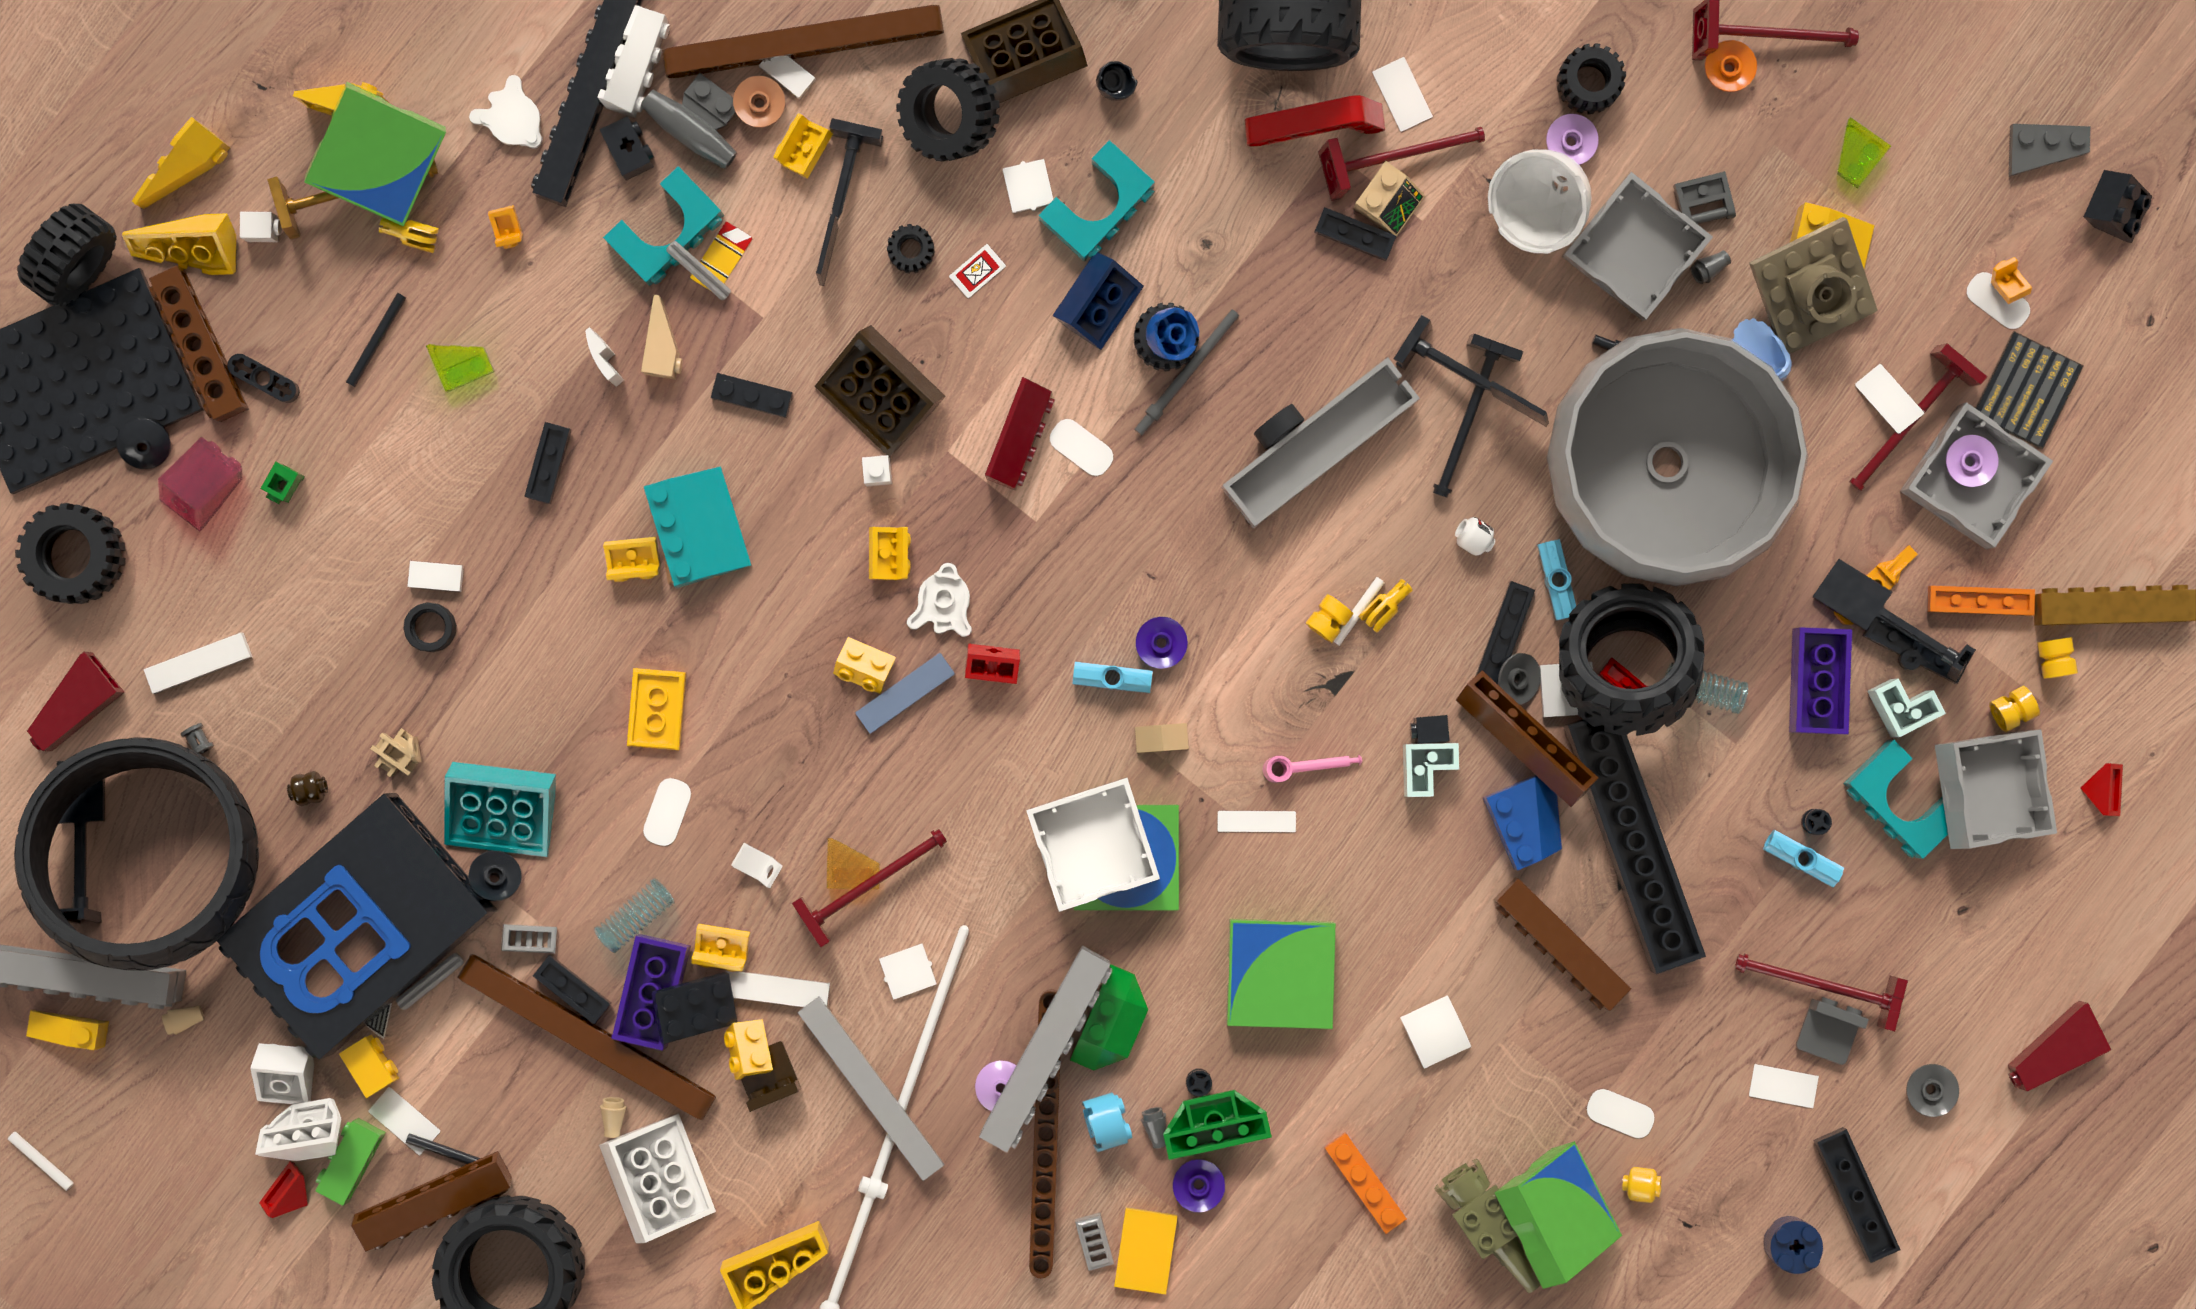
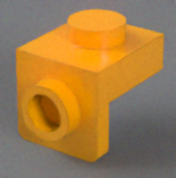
[488,205,523,249]
[1991,257,2032,304]

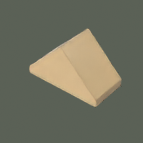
[1135,723,1189,753]

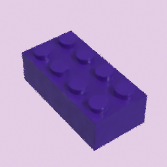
[1789,627,1852,735]
[611,934,691,1051]

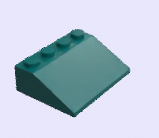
[643,466,752,588]
[444,762,556,857]

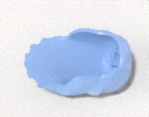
[1732,318,1792,381]

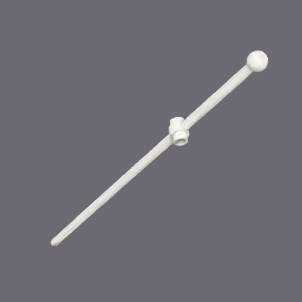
[820,925,969,1309]

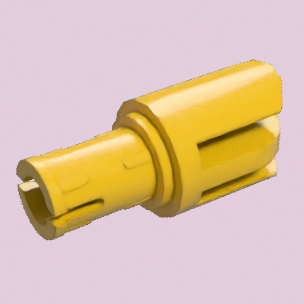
[379,217,439,253]
[1358,579,1413,633]

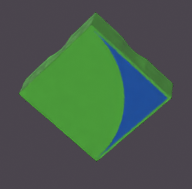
[304,82,446,226]
[1226,919,1336,1029]
[1495,1141,1622,1289]

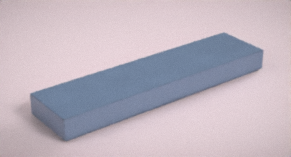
[855,653,955,734]

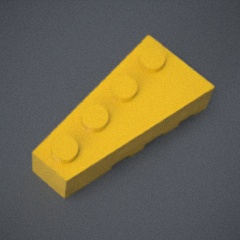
[720,1221,829,1309]

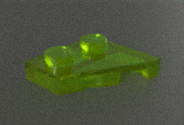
[1837,117,1891,189]

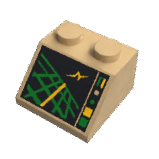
[1353,161,1425,237]

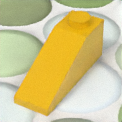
[26,1010,109,1050]

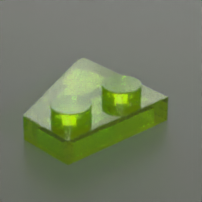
[426,344,495,392]

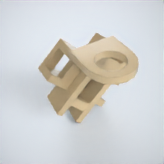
[370,728,422,777]

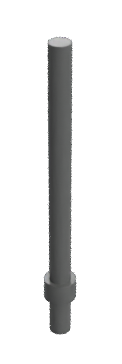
[1134,309,1240,436]

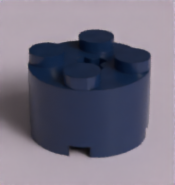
[1763,1216,1823,1274]

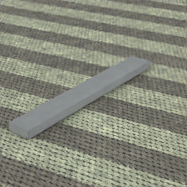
[797,996,945,1181]

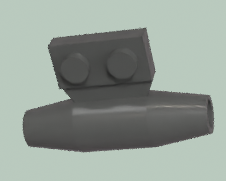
[641,73,737,169]

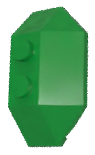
[1070,964,1149,1071]
[1163,1090,1272,1160]

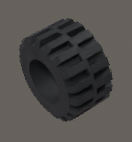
[1557,43,1626,114]
[1134,303,1199,371]

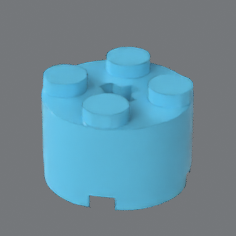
[1082,1093,1132,1152]

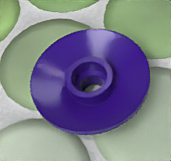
[1136,617,1188,669]
[1173,1159,1225,1212]

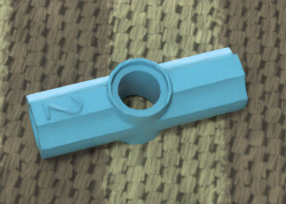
[1537,539,1576,620]
[1072,662,1153,693]
[1763,830,1844,887]

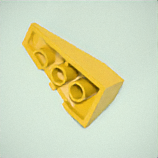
[132,117,230,209]
[122,214,236,275]

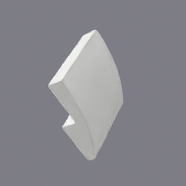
[585,327,624,387]
[1400,996,1471,1069]

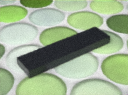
[1475,581,1535,684]

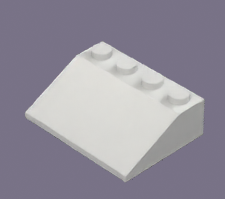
[599,1114,716,1243]

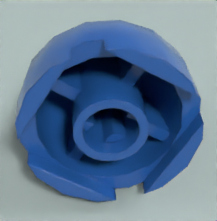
[1146,307,1199,360]

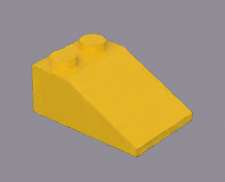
[293,82,389,116]
[1790,202,1875,268]

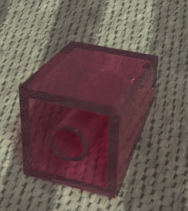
[158,437,242,532]

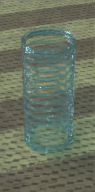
[1665,662,1748,714]
[594,878,675,953]

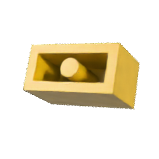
[339,1034,399,1098]

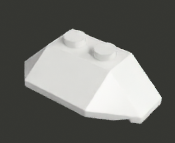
[255,1098,341,1161]

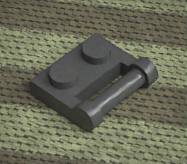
[1673,171,1736,224]

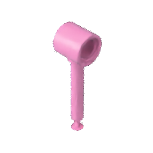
[1263,755,1362,783]

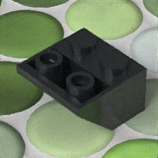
[2083,170,2153,243]

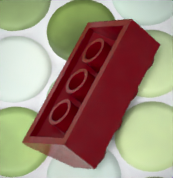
[985,377,1055,491]

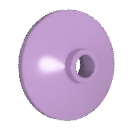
[1546,114,1598,165]
[1946,435,1999,487]
[975,1060,1017,1111]

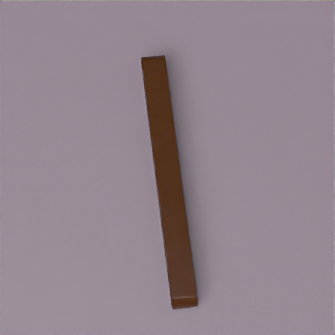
[662,5,944,78]
[457,954,716,1120]
[1029,989,1061,1279]

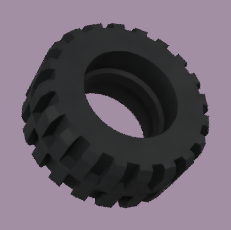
[896,58,1000,162]
[17,203,117,306]
[15,503,126,604]

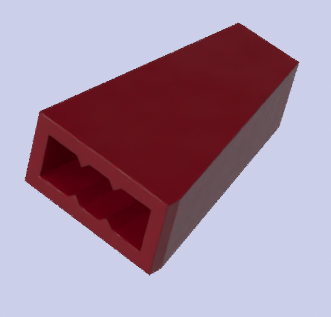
[27,651,125,751]
[2008,1001,2111,1092]

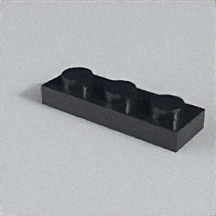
[1314,207,1396,261]
[710,373,793,418]
[524,422,572,504]
[533,955,611,1024]

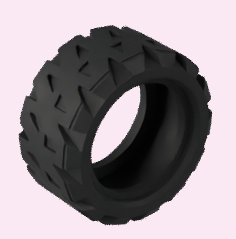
[1217,0,1361,71]
[1559,583,1705,736]
[432,1195,585,1309]

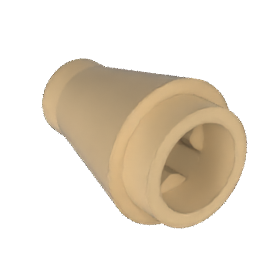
[162,1005,204,1035]
[600,1097,626,1138]

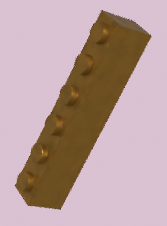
[2034,585,2196,626]

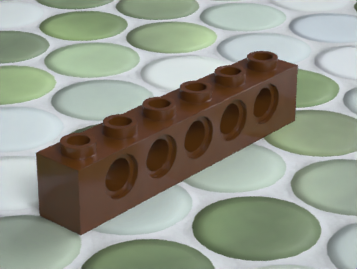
[149,265,249,422]

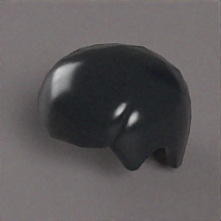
[1096,61,1138,101]

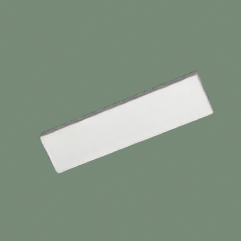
[143,633,252,694]
[726,971,830,1007]

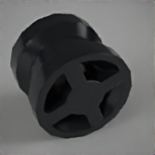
[1801,809,1832,835]
[1186,1068,1212,1096]

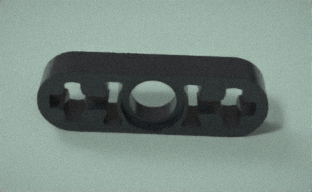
[227,354,300,403]

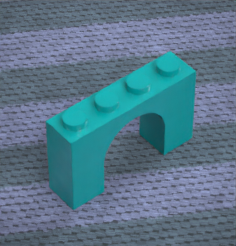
[1038,140,1155,262]
[603,166,724,286]
[1843,740,1948,859]

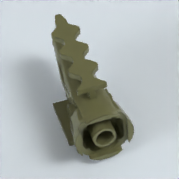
[1434,1159,1541,1293]

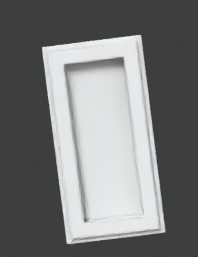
[759,56,816,100]
[408,561,464,592]

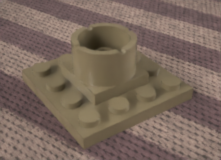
[1749,217,1878,354]

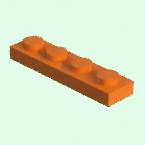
[1927,586,2035,616]
[1324,1132,1407,1234]

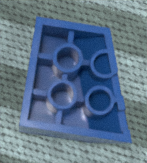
[1483,775,1562,870]

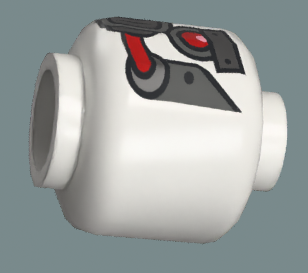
[1455,517,1495,556]

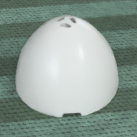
[1488,149,1592,254]

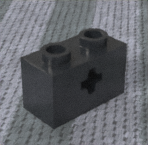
[599,116,655,181]

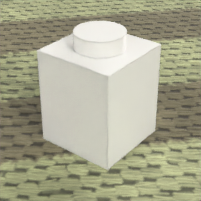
[240,212,282,242]
[862,455,892,486]

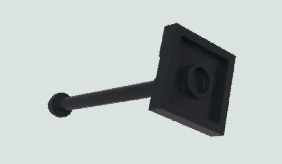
[1433,333,1524,498]

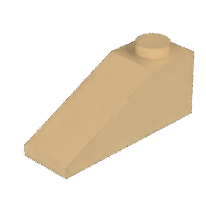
[641,295,683,380]

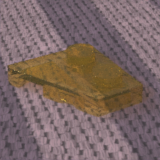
[827,838,880,889]

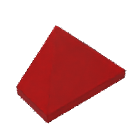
[2080,763,2123,816]
[259,1161,308,1218]

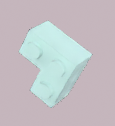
[1867,679,1946,738]
[1403,743,1459,797]

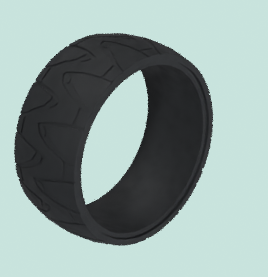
[14,737,259,971]

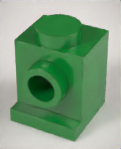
[260,461,305,504]

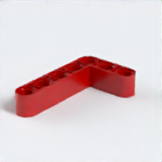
[1244,95,1385,147]

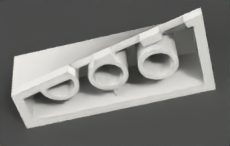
[598,5,670,118]

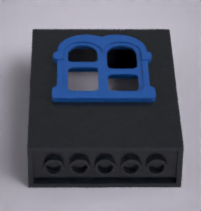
[217,793,498,1060]

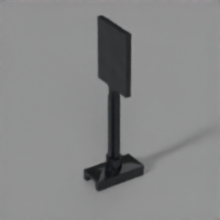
[816,118,883,286]
[1393,315,1549,427]
[1812,559,1976,682]
[57,761,105,924]

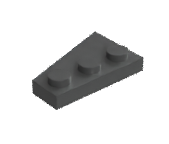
[2009,124,2091,177]

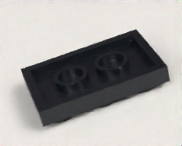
[652,972,738,1044]

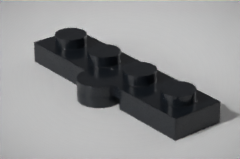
[1862,618,1967,684]

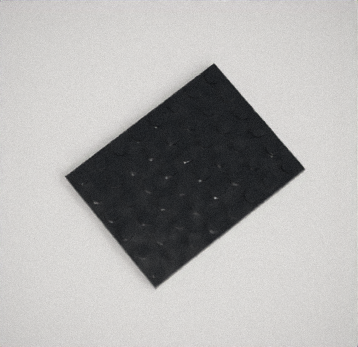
[0,268,204,494]

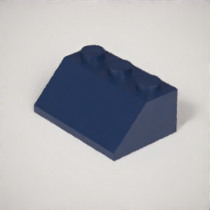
[1052,252,1144,350]

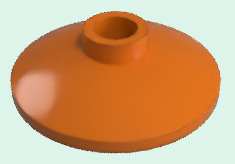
[1705,40,1757,92]

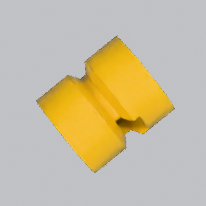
[1305,594,1354,643]
[2037,637,2078,679]
[1989,686,2040,732]

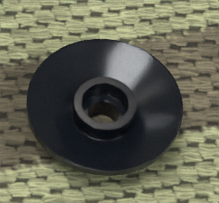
[116,418,171,469]
[468,851,522,901]

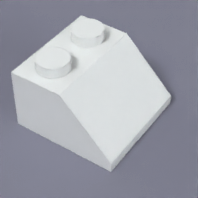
[250,1043,314,1104]

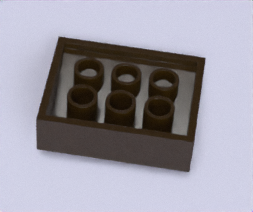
[961,0,1088,104]
[815,325,946,457]

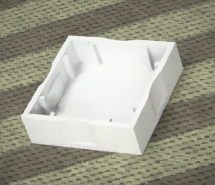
[1026,778,1160,912]

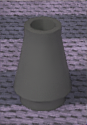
[1691,250,1731,284]
[1141,1107,1166,1148]

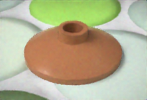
[733,76,785,128]

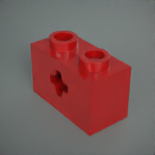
[965,644,1020,684]

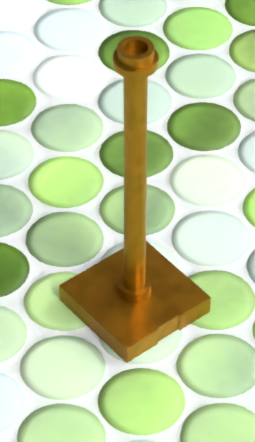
[267,160,439,240]

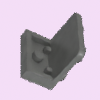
[1796,997,1869,1065]

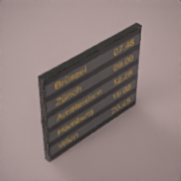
[1975,331,2084,449]

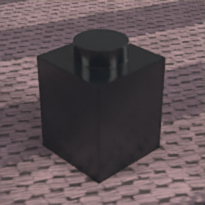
[1410,715,1450,744]

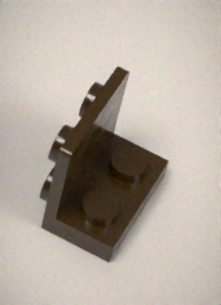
[741,1041,802,1112]

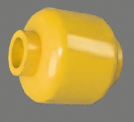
[1622,1167,1662,1203]

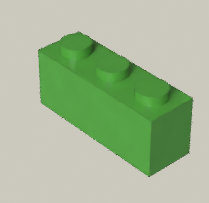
[315,1118,386,1206]

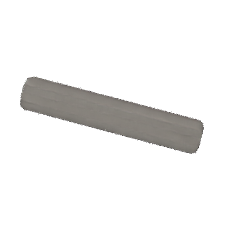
[666,241,731,300]
[396,953,464,1010]

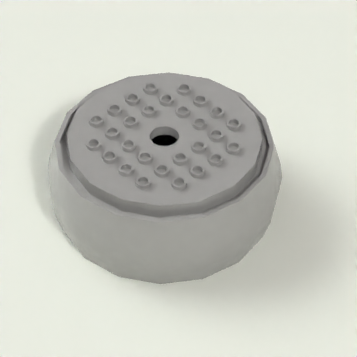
[1547,328,1809,587]

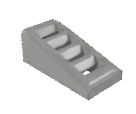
[501,924,557,953]
[1075,1213,1114,1271]

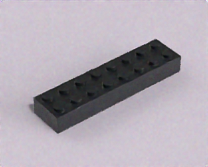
[1813,1127,1901,1263]

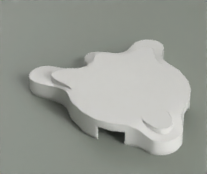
[469,75,543,149]
[907,563,972,637]

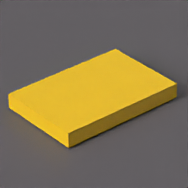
[627,668,686,750]
[1114,1207,1177,1295]

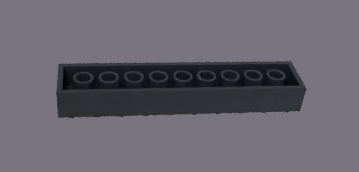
[1563,719,1706,974]

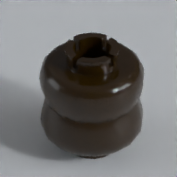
[287,771,328,806]

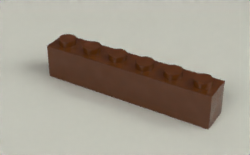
[1456,671,1598,807]
[1493,877,1631,1011]
[351,1151,512,1252]

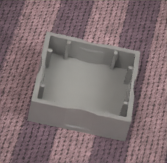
[1562,172,1713,321]
[1900,402,2053,549]
[1935,729,2057,849]

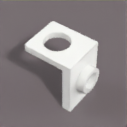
[731,843,782,888]

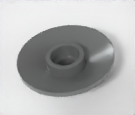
[1498,653,1540,705]
[1906,1064,1959,1117]

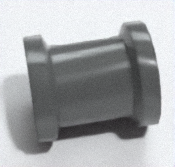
[180,723,214,754]

